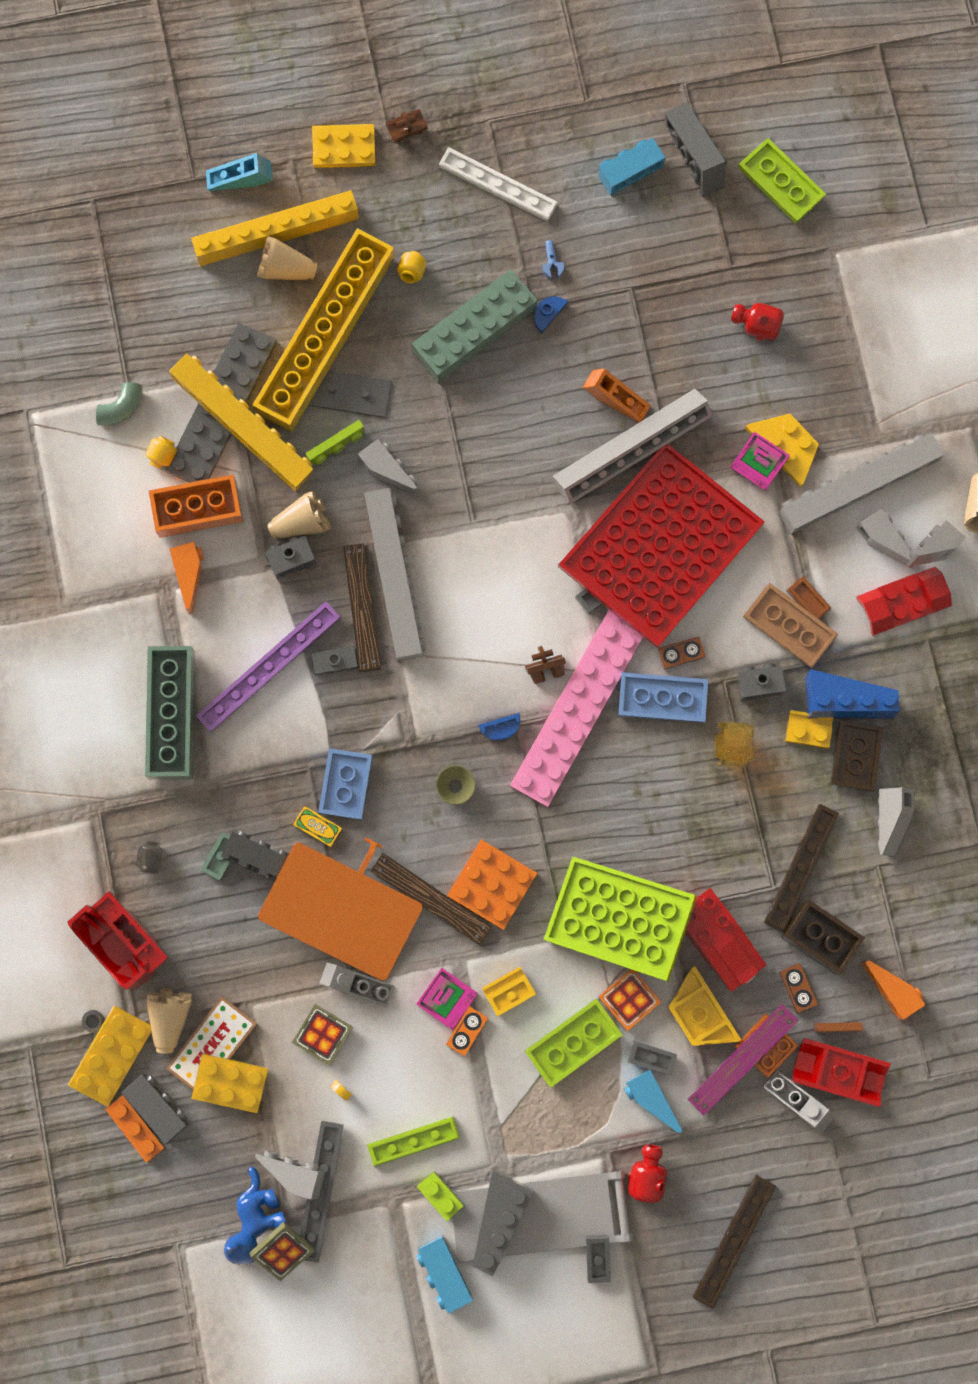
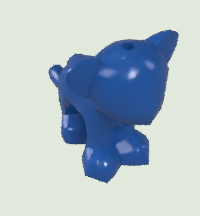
[224,1167,287,1265]

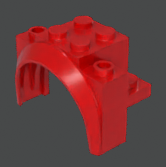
[67,891,169,989]

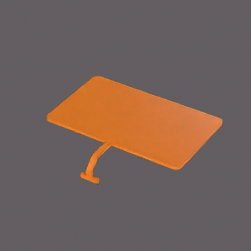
[258,837,423,980]

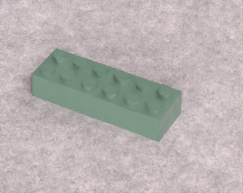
[412,269,537,383]
[145,646,195,780]

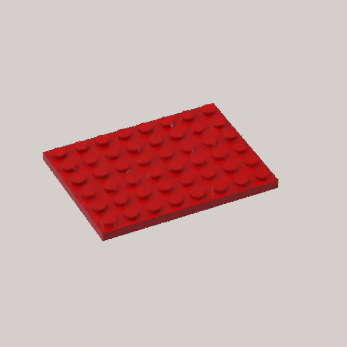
[558,444,765,649]

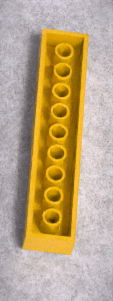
[253,228,395,432]

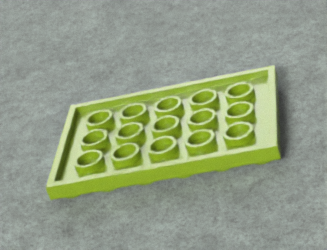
[543,857,697,982]

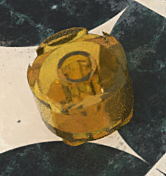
[715,722,754,766]

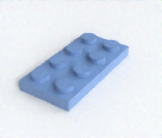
[618,672,708,723]

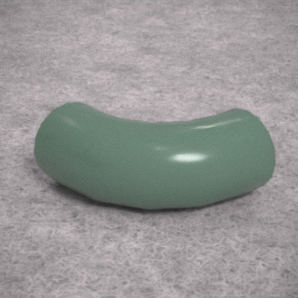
[96,382,143,426]

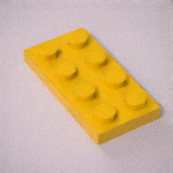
[68,1005,151,1107]

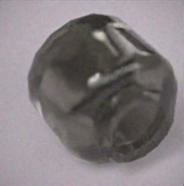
[136,841,166,874]

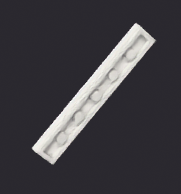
[439,147,558,222]

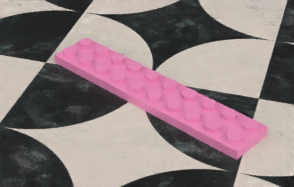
[510,609,643,808]

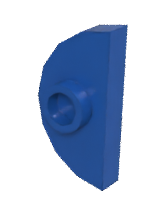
[534,296,568,334]
[478,713,520,741]

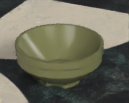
[436,765,476,805]

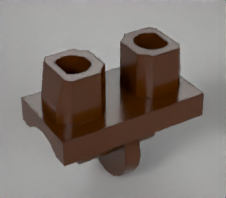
[385,109,428,143]
[524,646,566,684]

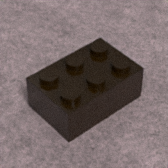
[781,900,865,975]

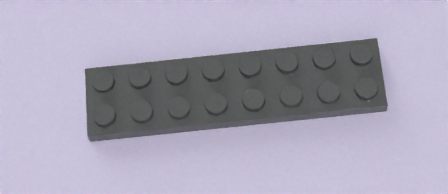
[165,322,277,483]

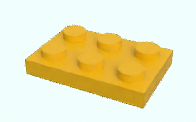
[312,124,376,168]
[191,1053,268,1113]

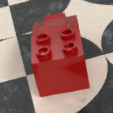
[685,888,767,992]

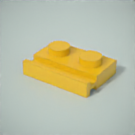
[785,710,833,749]
[482,967,536,1017]

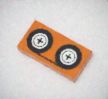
[446,1006,488,1056]

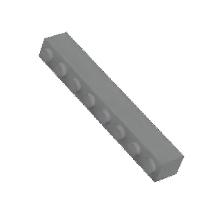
[553,389,712,504]
[779,433,944,535]
[364,488,426,662]

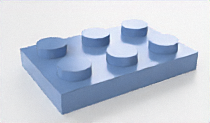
[318,748,373,820]

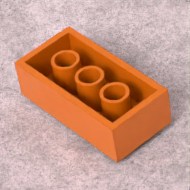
[148,475,244,538]

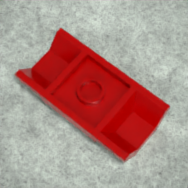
[856,567,952,636]
[792,1038,891,1107]

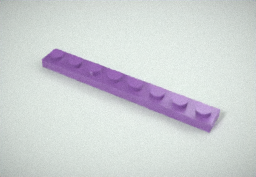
[196,602,341,733]

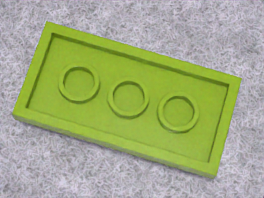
[738,138,826,224]
[524,998,623,1088]

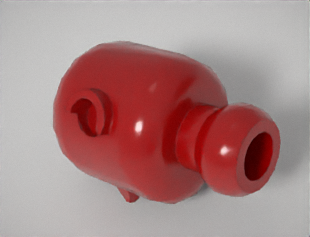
[731,302,784,341]
[628,1144,667,1203]

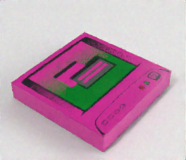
[730,431,790,491]
[416,968,478,1030]

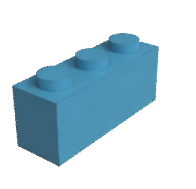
[598,138,665,196]
[416,1235,473,1314]

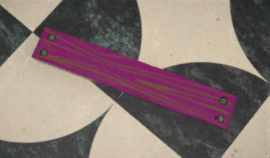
[688,1004,799,1116]

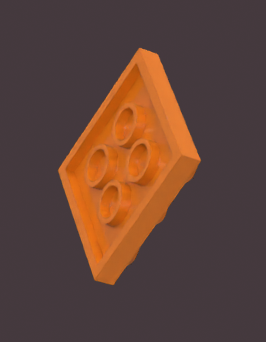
[447,839,537,930]

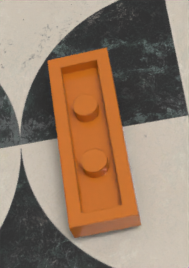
[105,1095,165,1163]

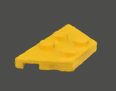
[745,414,819,487]
[668,966,741,1046]

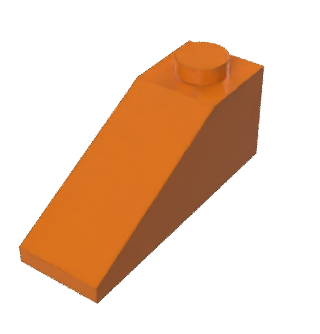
[582,369,651,423]
[169,542,204,614]
[861,960,925,1020]

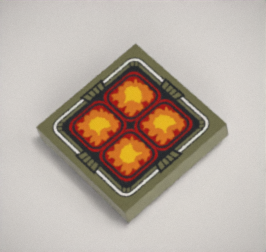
[292,1004,353,1066]
[250,1222,315,1282]

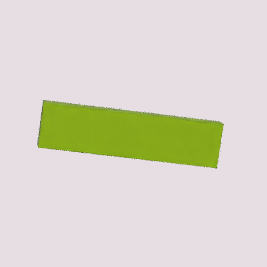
[367,1116,460,1166]

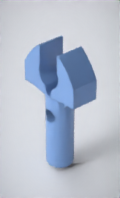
[542,240,564,280]

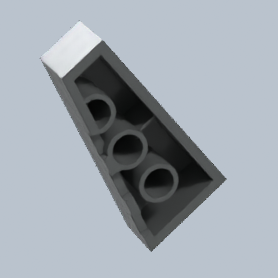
[665,102,727,197]
[221,831,289,882]
[472,1169,534,1277]

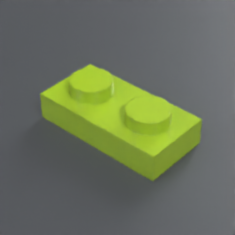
[417,1171,465,1222]

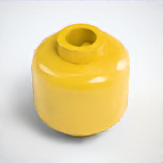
[397,251,427,284]
[146,436,177,469]

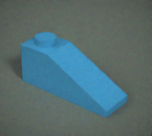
[206,153,273,191]
[624,1070,682,1133]

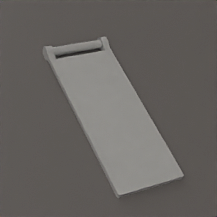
[453,1171,633,1262]

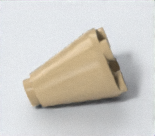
[257,236,317,280]
[268,491,331,539]
[147,988,192,1054]

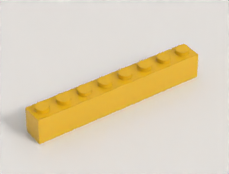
[191,190,359,266]
[169,353,313,492]

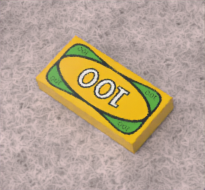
[293,806,342,847]

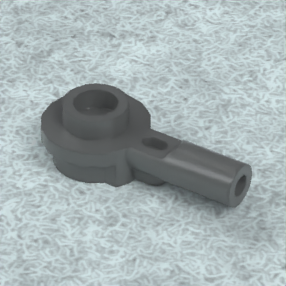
[82,1010,104,1039]

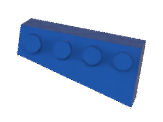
[805,669,900,719]

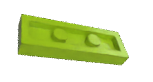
[305,420,365,465]

